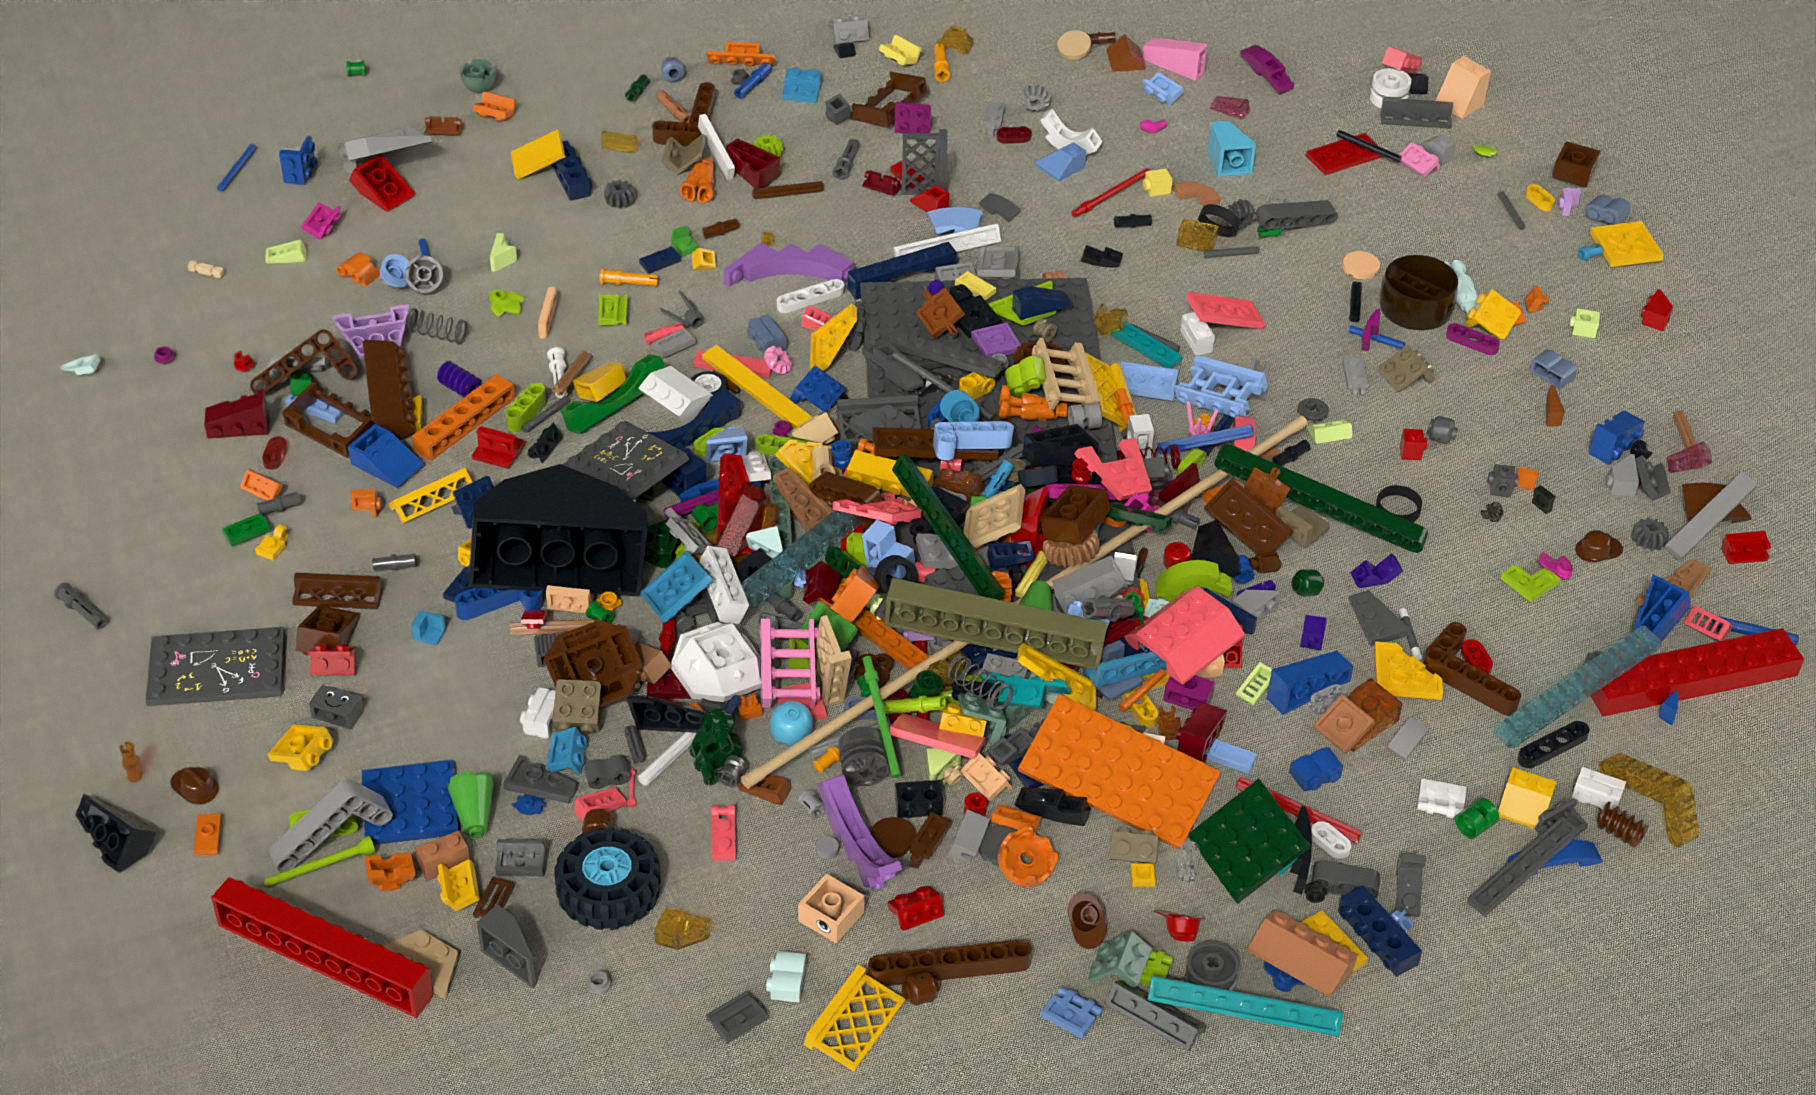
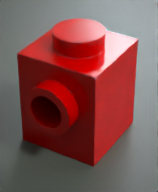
[1400,429,1428,460]

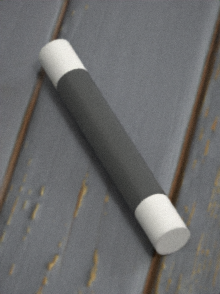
[1399,608,1422,660]

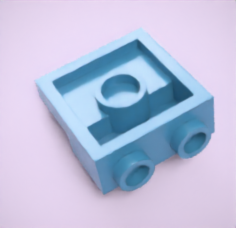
[782,67,822,103]

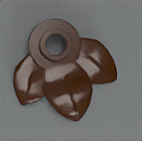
[854,653,893,688]

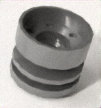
[838,727,889,787]

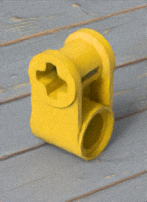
[959,372,995,400]

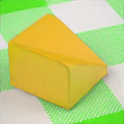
[692,248,716,270]

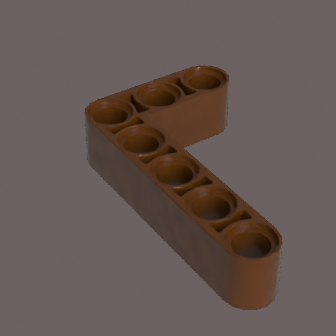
[652,82,715,147]
[250,329,357,394]
[1423,622,1521,716]

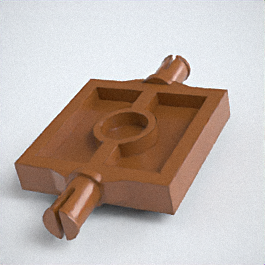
[916,288,965,339]
[1244,467,1291,515]

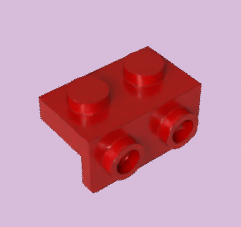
[887,886,944,931]

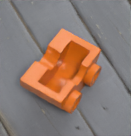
[336,252,380,287]
[364,852,415,891]

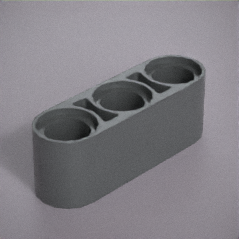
[1311,861,1380,898]

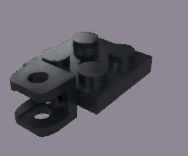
[949,284,1002,338]
[909,486,970,545]

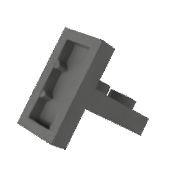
[1395,853,1426,917]

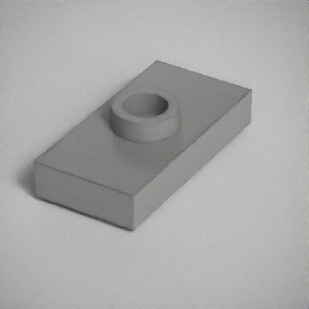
[652,328,696,358]

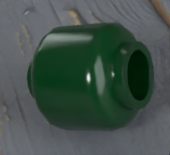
[1291,569,1324,597]

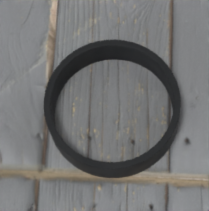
[1198,204,1240,237]
[1376,485,1422,522]

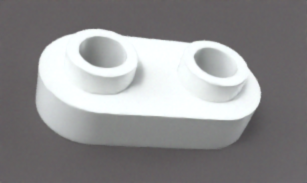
[1311,822,1351,859]

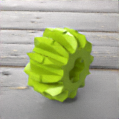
[754,134,783,157]

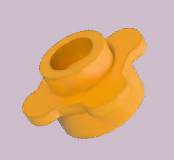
[1193,413,1216,429]
[596,592,621,611]

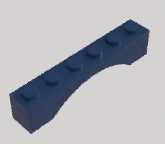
[847,241,957,300]
[648,389,741,447]

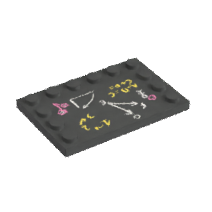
[562,421,689,500]
[146,627,285,707]

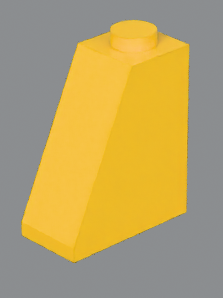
[572,361,626,402]

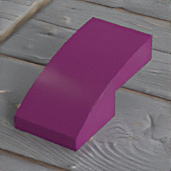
[1362,309,1380,351]

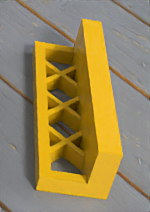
[388,468,472,524]

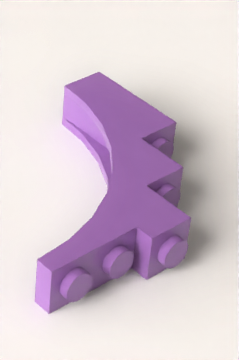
[817,775,902,890]

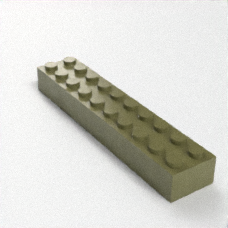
[884,578,1108,670]

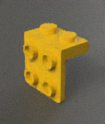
[1464,289,1521,340]

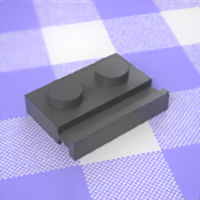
[707,991,767,1043]

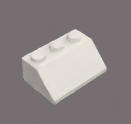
[639,366,713,424]

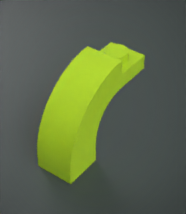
[1155,560,1233,602]

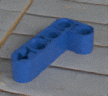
[455,588,543,620]

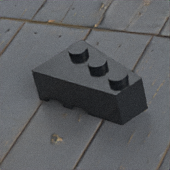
[1022,424,1099,465]

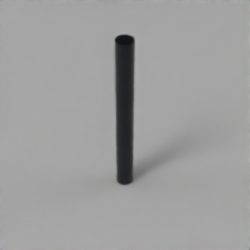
[1336,130,1402,163]

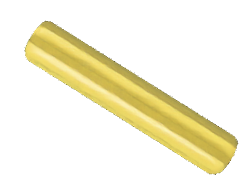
[1015,551,1048,598]

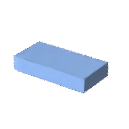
[1207,739,1257,774]

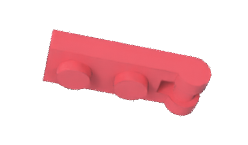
[712,804,736,861]

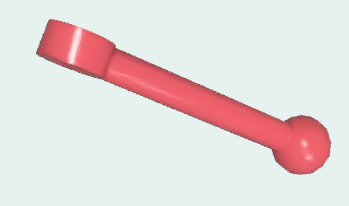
[627,768,636,808]

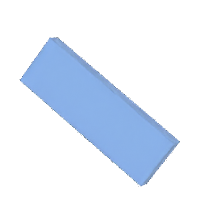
[285,394,345,424]

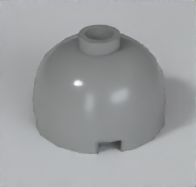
[405,255,443,294]

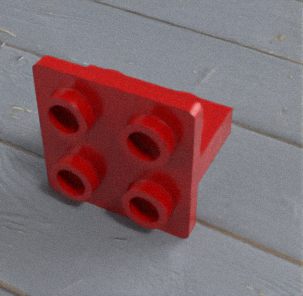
[472,426,525,469]

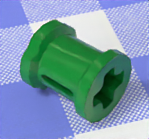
[346,60,366,76]
[586,601,614,623]

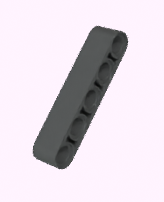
[1255,200,1338,229]

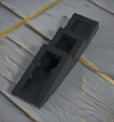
[1290,805,1312,895]

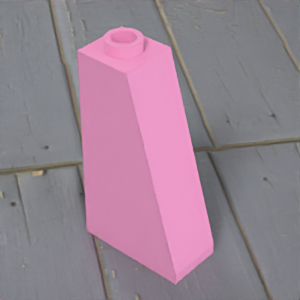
[1143,38,1208,81]

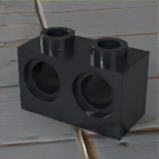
[895,780,943,818]

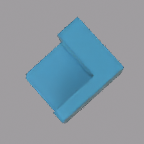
[411,610,446,645]

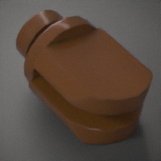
[1249,552,1282,573]

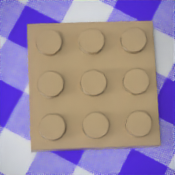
[963,484,1025,549]

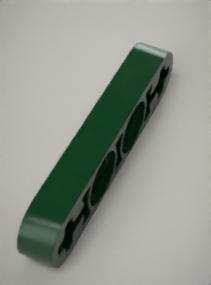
[825,546,879,593]

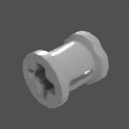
[797,789,826,819]

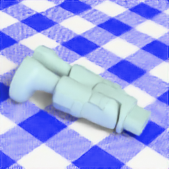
[1445,260,1477,313]

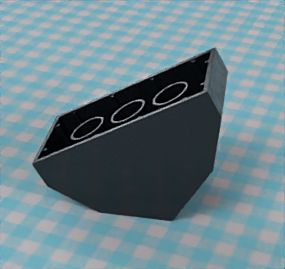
[468,464,648,596]

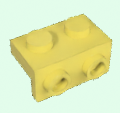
[879,35,921,66]

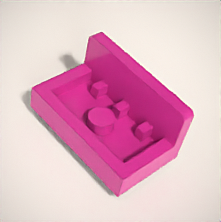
[301,202,341,240]

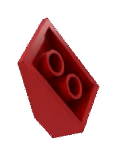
[349,153,416,212]

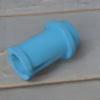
[1578,244,1603,261]

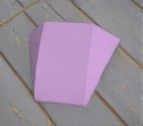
[332,304,409,359]

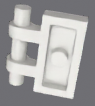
[1417,779,1466,818]

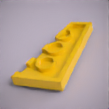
[1017,643,1096,710]

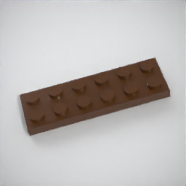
[872,427,998,461]

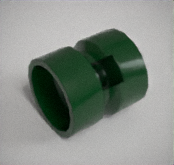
[907,671,943,712]

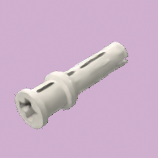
[547,347,568,399]

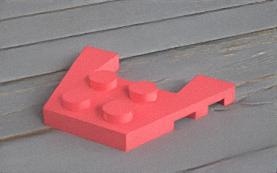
[1074,438,1152,501]
[832,492,922,525]

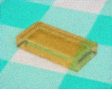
[601,131,638,154]

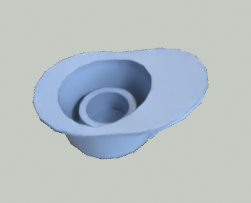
[380,254,409,288]

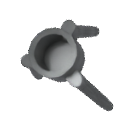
[660,290,704,328]

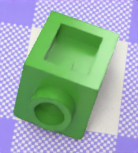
[671,225,698,257]

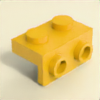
[437,859,480,912]

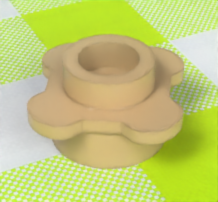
[942,764,964,787]

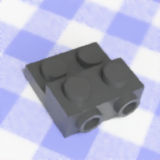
[923,565,980,596]

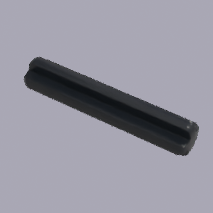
[1349,281,1362,323]

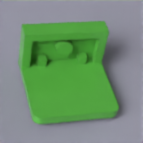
[799,601,858,652]

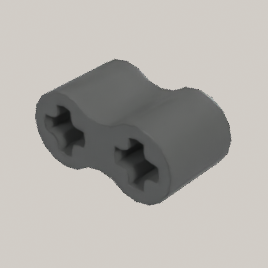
[584,755,631,789]

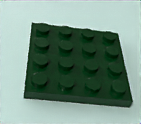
[1188,778,1311,904]

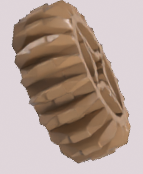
[1043,530,1100,568]

